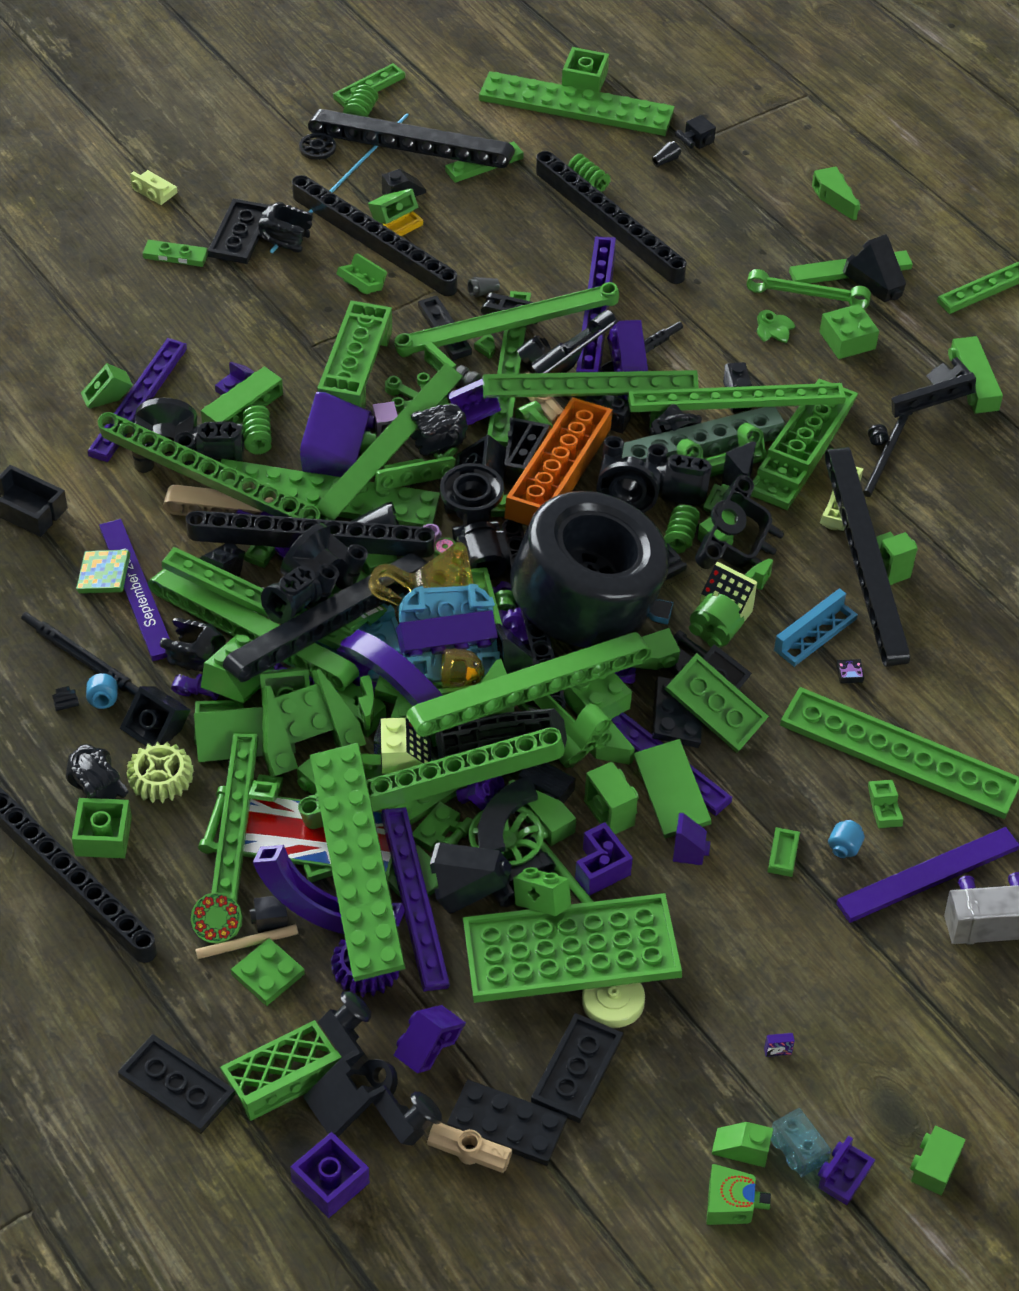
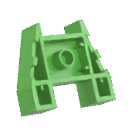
[262,669,366,776]

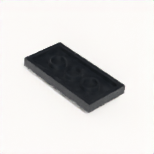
[208,198,268,264]
[531,1013,623,1123]
[118,1034,236,1134]
[447,1079,567,1166]

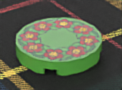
[191,892,243,944]

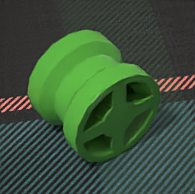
[494,590,517,611]

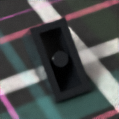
[382,169,426,197]

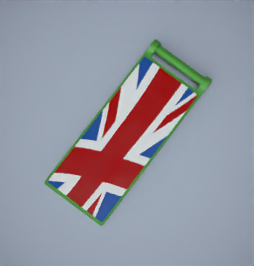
[198,786,392,877]

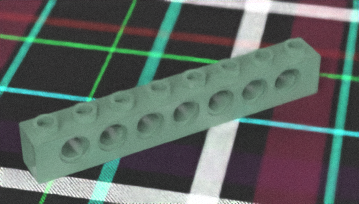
[622,407,785,462]

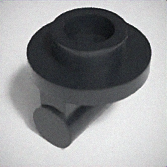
[52,686,79,711]

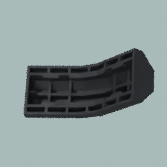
[435,708,567,759]

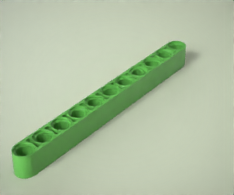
[316,363,463,520]
[98,412,320,519]
[148,569,359,691]
[406,632,652,737]
[298,728,565,829]

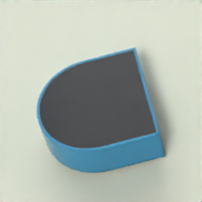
[649,600,673,625]

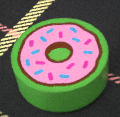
[434,538,456,558]

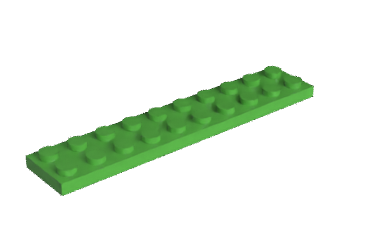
[479,71,674,136]
[212,459,440,527]
[780,687,1019,819]
[310,743,406,982]

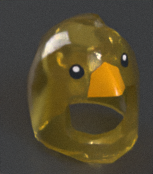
[441,648,485,688]

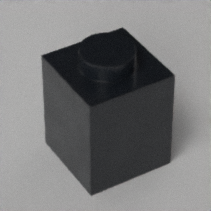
[250,896,288,933]

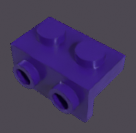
[818,1136,875,1205]

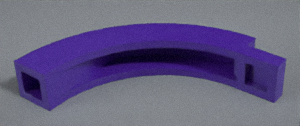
[335,630,443,706]
[253,845,405,934]

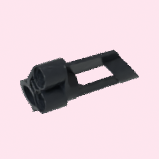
[517,310,619,373]

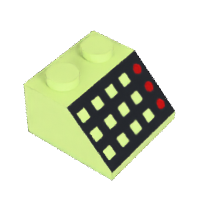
[700,562,757,622]
[381,718,431,774]

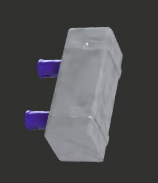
[944,872,1019,944]

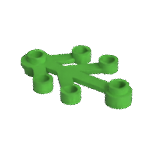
[385,372,449,412]

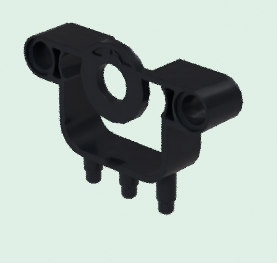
[695,475,784,569]

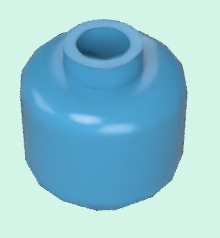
[86,673,118,709]
[828,820,865,858]

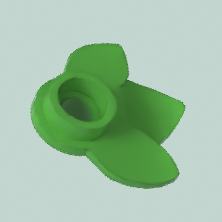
[757,310,795,343]

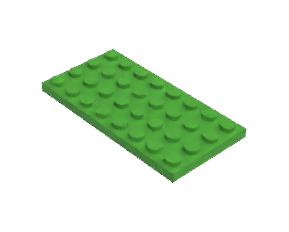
[463,893,682,1003]

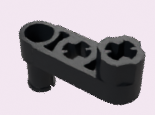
[492,837,556,907]

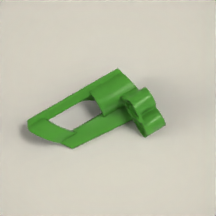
[517,695,612,768]

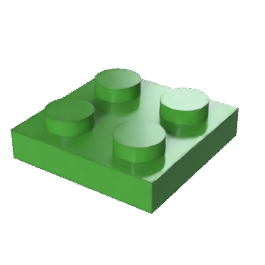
[231,938,305,1006]

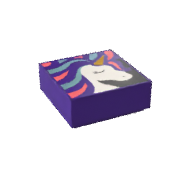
[764,1033,795,1057]

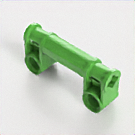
[676,423,767,477]

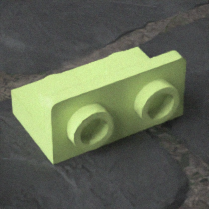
[130,170,178,205]

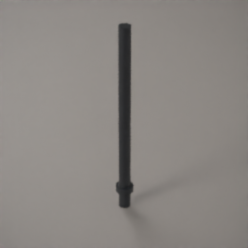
[863,412,913,497]

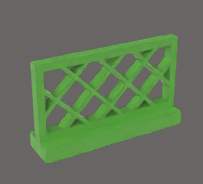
[220,1020,342,1121]

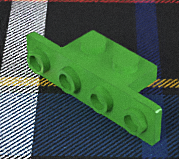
[374,456,456,491]

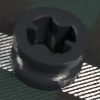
[868,424,889,446]

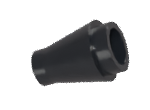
[652,141,681,167]

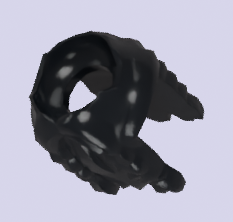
[258,202,313,253]
[410,404,468,456]
[160,618,226,672]
[66,744,129,799]

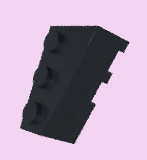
[505,417,551,485]

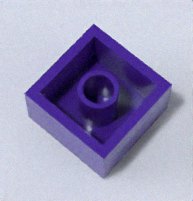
[290,1132,370,1218]

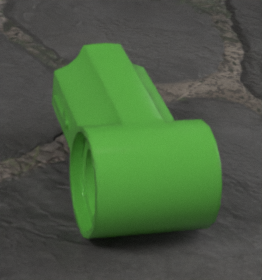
[515,400,553,428]

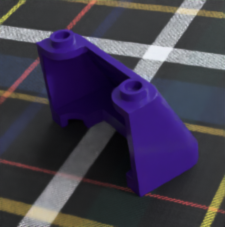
[300,392,375,477]

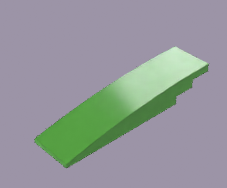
[751,379,858,510]

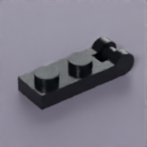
[481,293,538,324]

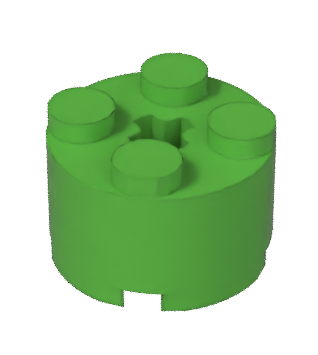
[689,593,744,648]

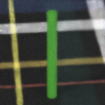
[530,833,594,903]

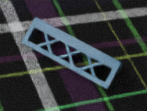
[774,588,858,667]

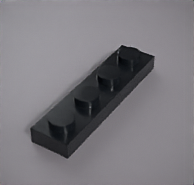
[418,295,472,361]
[891,372,976,418]

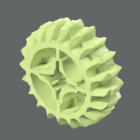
[126,741,194,803]

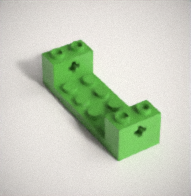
[317,301,392,409]

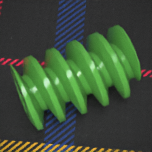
[343,85,378,117]
[568,153,610,192]
[242,405,272,454]
[664,505,700,554]

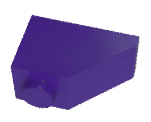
[673,813,711,865]

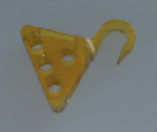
[368,542,474,606]

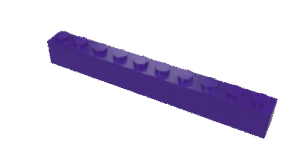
[576,237,616,373]

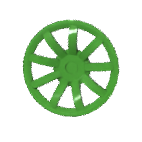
[469,807,544,867]

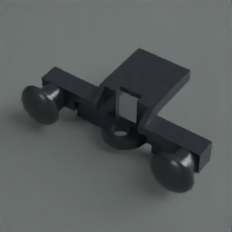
[303,991,442,1146]

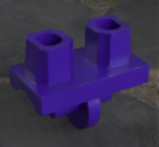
[498,608,528,644]

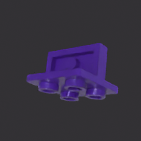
[448,379,501,425]

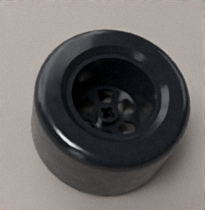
[510,491,670,648]

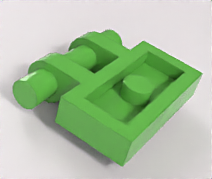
[413,802,473,852]

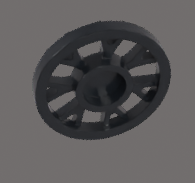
[299,133,336,160]

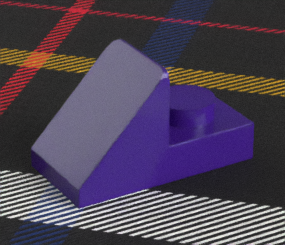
[215,362,254,395]

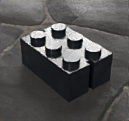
[0,465,68,537]

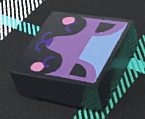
[836,659,864,683]

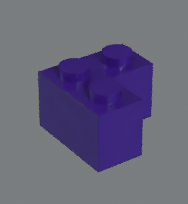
[575,822,633,896]
[393,1005,466,1074]

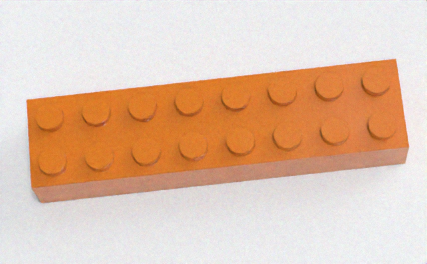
[505,397,613,525]

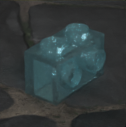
[771,1107,831,1178]

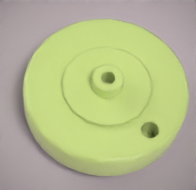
[582,983,645,1028]

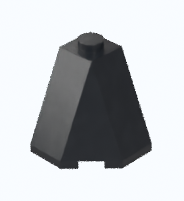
[843,234,906,302]
[430,843,512,914]

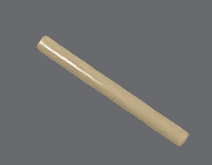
[195,924,298,959]

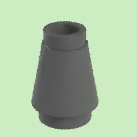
[467,277,500,298]

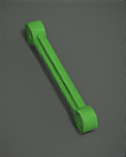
[747,269,871,309]

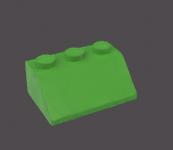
[201,634,275,703]

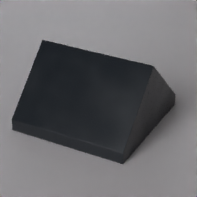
[722,442,756,486]

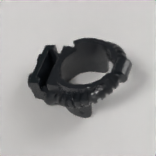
[649,404,702,436]

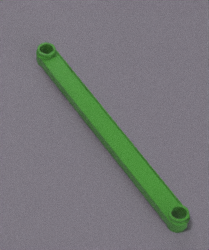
[395,282,619,357]

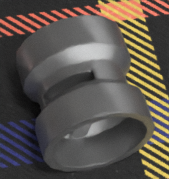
[456,365,482,387]

